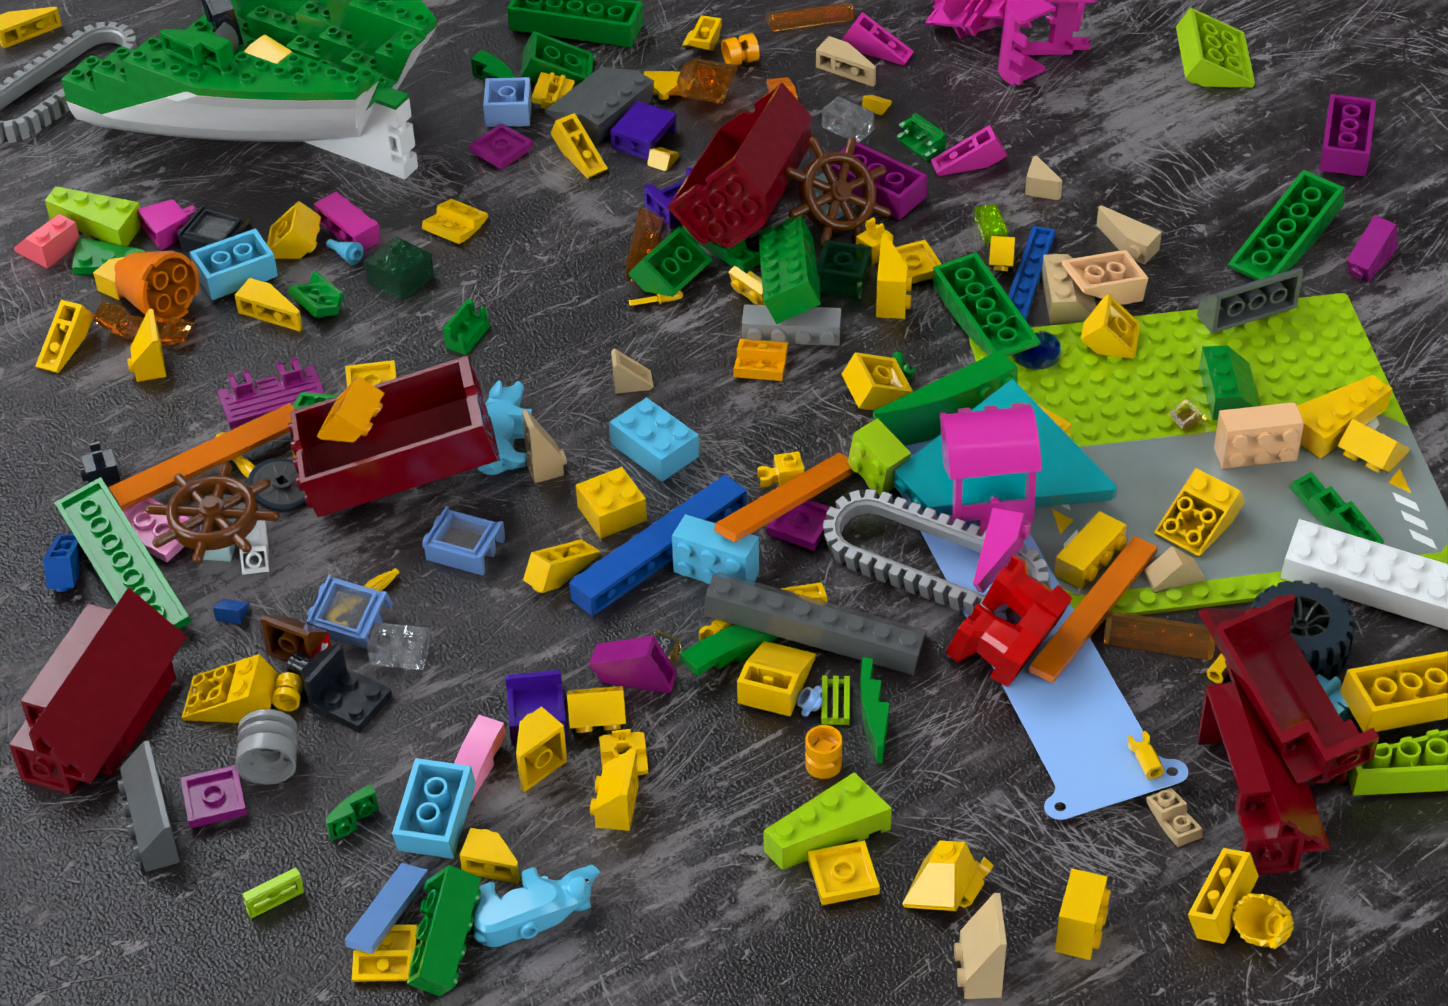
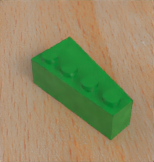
[407,865,481,996]

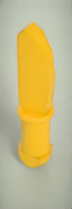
[629,291,683,306]

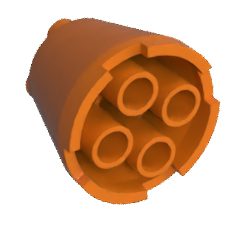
[114,251,200,323]

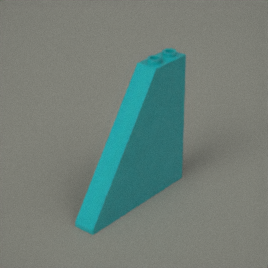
[894,379,1118,517]

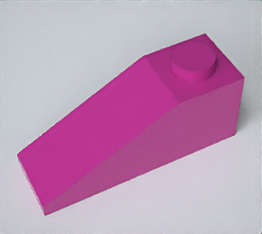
[842,12,914,66]
[931,125,1007,176]
[973,508,1031,593]

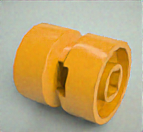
[721,33,760,67]
[805,725,842,779]

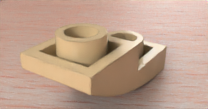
[1146,788,1203,847]

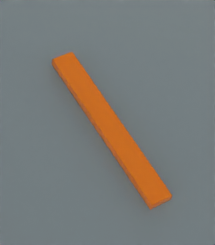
[108,403,295,511]
[714,453,855,543]
[1029,536,1158,683]

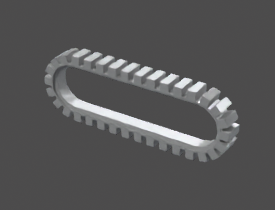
[0,22,138,143]
[823,489,1051,625]

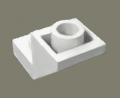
[239,520,269,575]

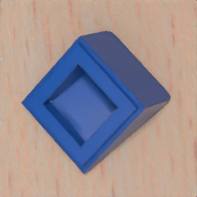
[213,598,250,624]

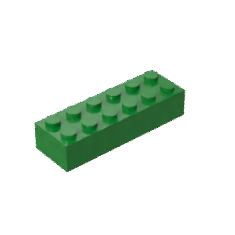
[507,0,644,47]
[758,215,821,324]

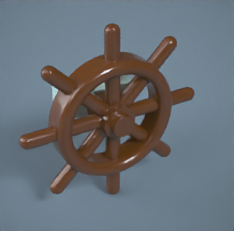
[784,136,891,249]
[145,463,280,564]

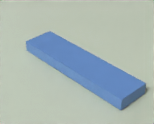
[345,863,429,954]

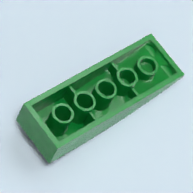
[1228,170,1345,280]
[933,252,1041,357]
[873,350,1018,446]

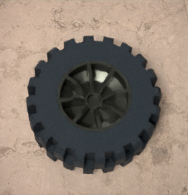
[1250,580,1356,679]

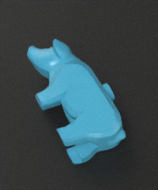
[477,380,532,475]
[471,865,600,947]

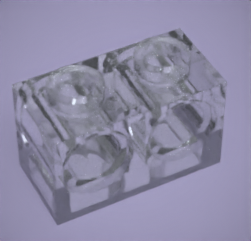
[822,96,874,143]
[367,622,431,670]

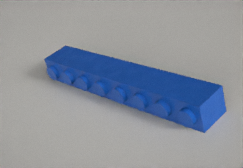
[569,475,747,617]

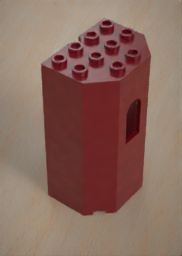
[667,82,812,248]
[288,356,501,517]

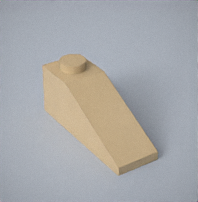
[816,36,876,86]
[1097,205,1162,265]
[522,410,567,483]

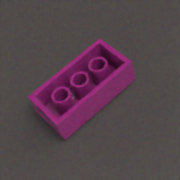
[1319,94,1376,176]
[830,142,928,220]

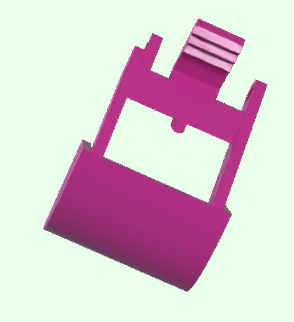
[998,0,1098,86]
[940,402,1042,536]

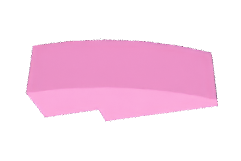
[454,715,506,803]

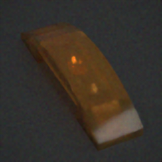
[93,302,194,345]

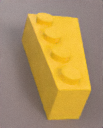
[1297,375,1393,459]

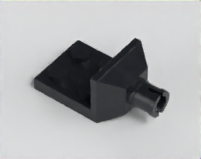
[286,644,392,733]

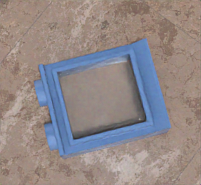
[422,506,505,576]
[307,575,393,650]

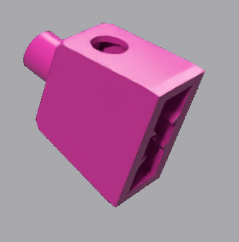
[137,200,196,251]

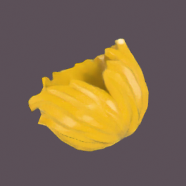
[1232,893,1294,949]

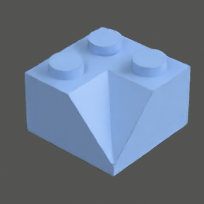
[483,77,531,127]

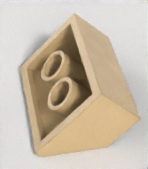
[1042,254,1096,324]

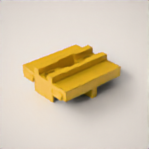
[531,72,575,109]
[599,729,648,775]

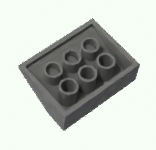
[545,67,654,145]

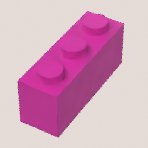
[314,192,380,251]

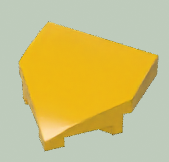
[644,71,688,100]

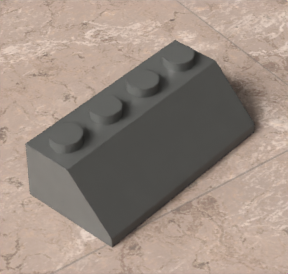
[1197,268,1303,334]
[117,740,180,872]

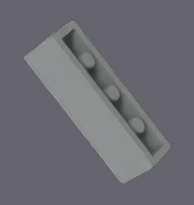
[742,305,841,346]

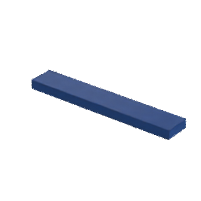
[1008,226,1056,321]

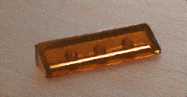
[765,2,854,31]
[626,208,663,281]
[1103,611,1215,660]

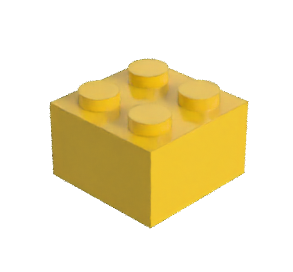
[576,467,647,539]
[1055,868,1111,960]

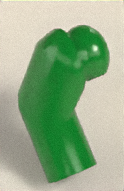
[892,352,915,380]

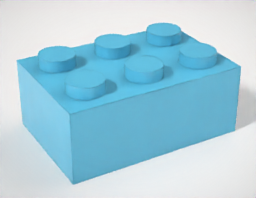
[190,228,278,300]
[609,397,699,482]
[672,514,759,584]
[392,758,476,859]

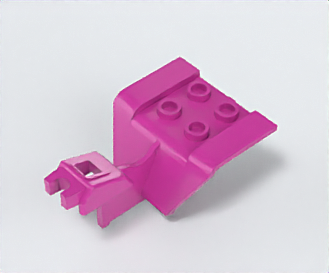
[925,0,1032,38]

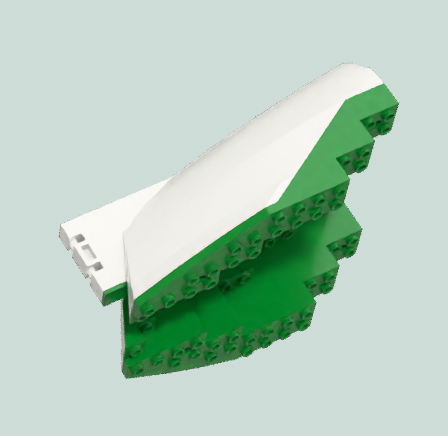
[61,0,437,179]

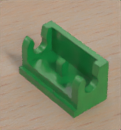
[897,113,946,162]
[443,299,491,355]

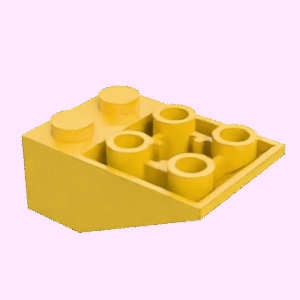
[1154,468,1245,557]
[737,641,816,717]
[182,654,279,723]

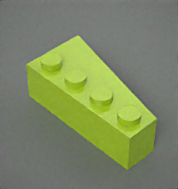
[45,186,141,247]
[1347,729,1448,796]
[764,773,892,870]

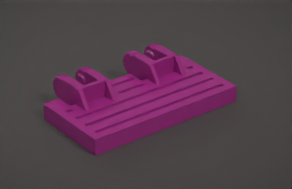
[217,357,325,430]

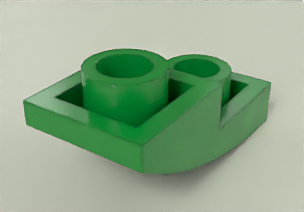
[325,784,379,841]

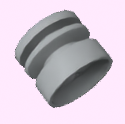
[235,709,298,785]

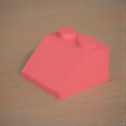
[14,214,80,269]

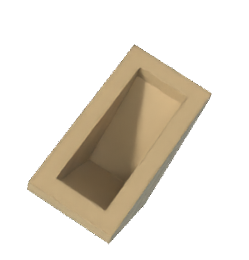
[1025,156,1062,200]
[611,348,653,394]
[1144,546,1205,592]

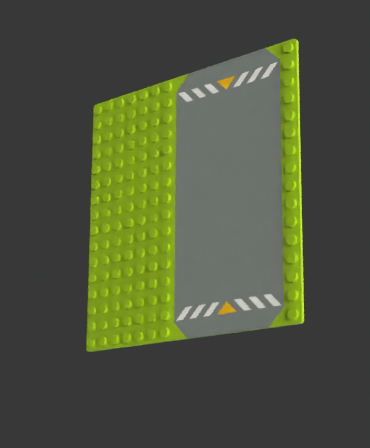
[969,293,1448,620]

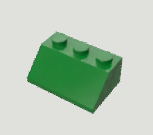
[628,226,713,297]
[1199,345,1261,420]

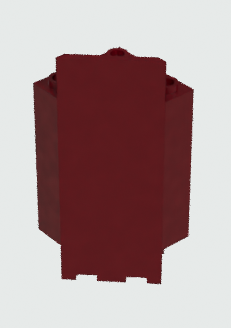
[9,587,187,794]
[1198,593,1379,784]
[1197,660,1331,875]

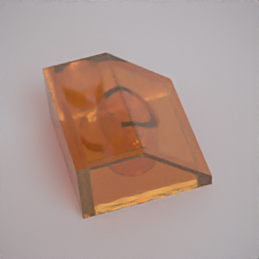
[676,58,737,104]

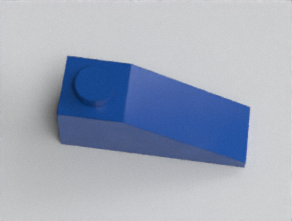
[43,534,82,592]

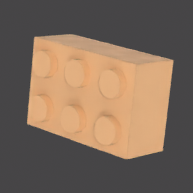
[1214,402,1304,469]

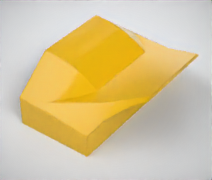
[682,15,722,51]

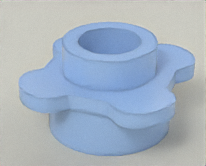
[797,686,822,717]

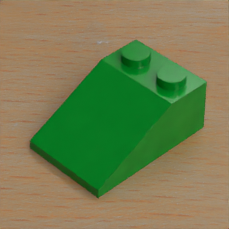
[521,31,593,84]

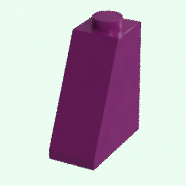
[1346,215,1398,281]
[589,635,677,693]

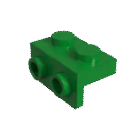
[288,272,344,318]

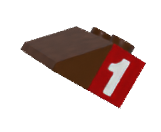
[260,615,331,662]

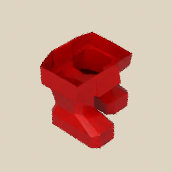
[945,554,1073,687]

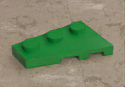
[72,238,146,275]

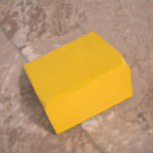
[862,95,892,115]
[647,147,680,171]

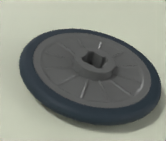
[247,458,306,511]

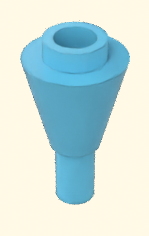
[326,239,364,265]

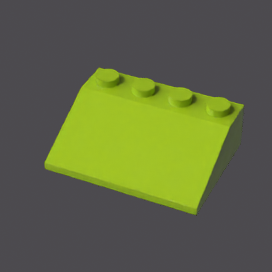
[1176,7,1255,88]

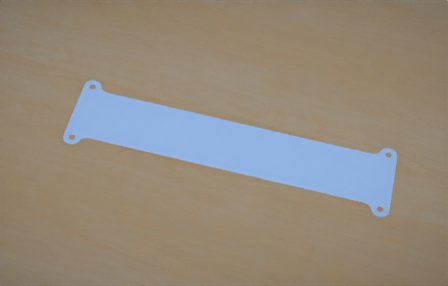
[900,439,1188,820]

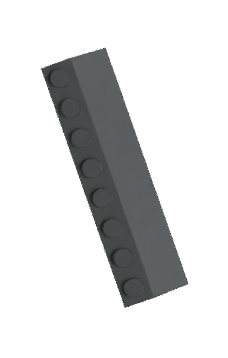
[703,572,927,675]

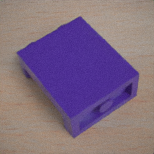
[610,101,677,160]
[644,167,692,229]
[505,670,567,744]

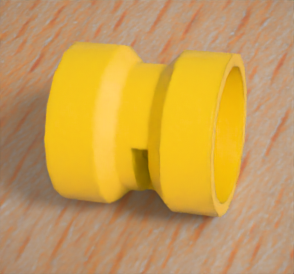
[272,672,304,711]

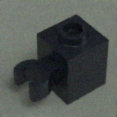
[79,441,121,487]

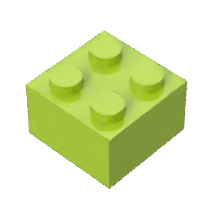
[848,418,911,496]

